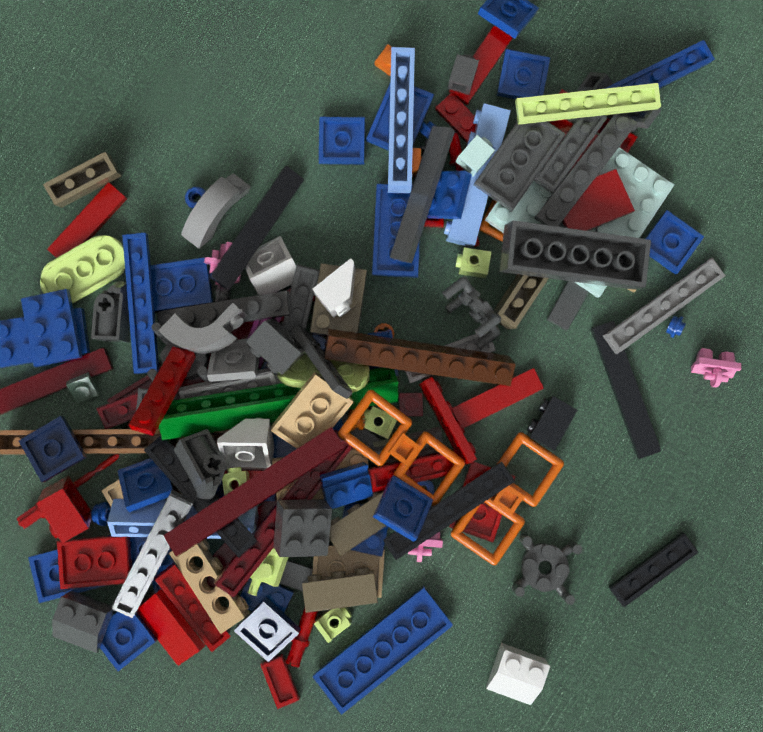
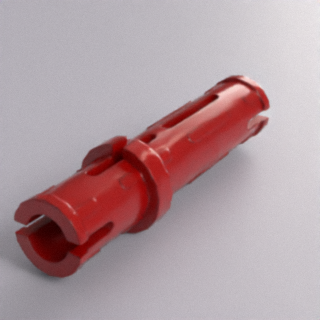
[285,607,318,667]

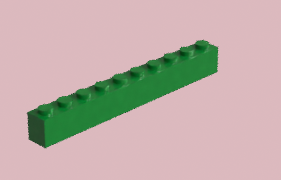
[159,368,398,440]

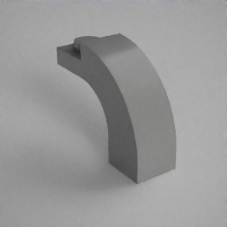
[181,173,251,249]
[158,303,247,354]

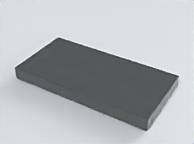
[474,121,566,212]

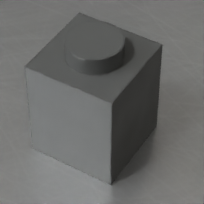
[448,54,479,95]

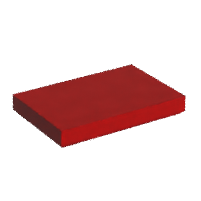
[562,169,635,231]
[449,461,516,542]
[57,536,132,589]
[136,589,205,666]

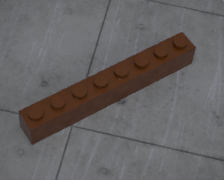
[324,328,516,386]

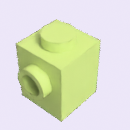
[456,247,491,278]

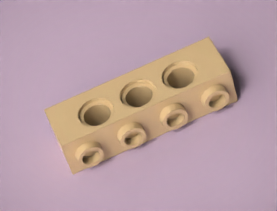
[169,539,249,634]

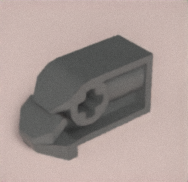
[91,281,130,342]
[174,429,226,499]

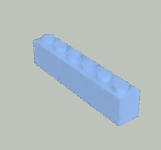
[388,47,415,193]
[444,103,511,248]
[107,499,259,539]

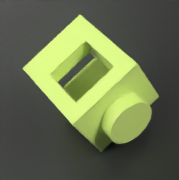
[363,406,397,439]
[222,467,250,496]
[314,607,352,643]

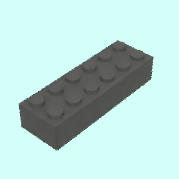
[499,220,651,290]

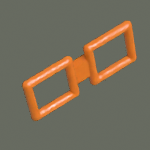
[338,390,465,506]
[451,432,564,565]

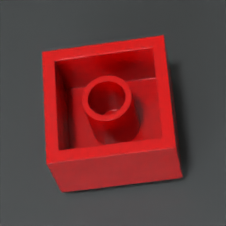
[36,475,92,543]

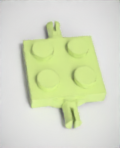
[247,525,289,596]

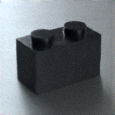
[526,396,578,451]

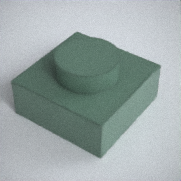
[66,372,99,404]

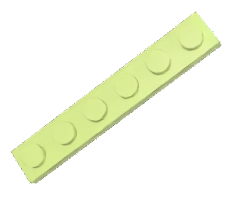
[515,83,661,125]

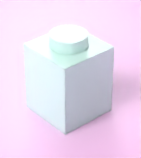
[456,135,495,177]

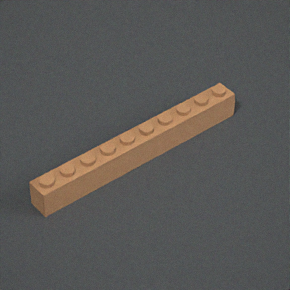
[0,429,230,455]

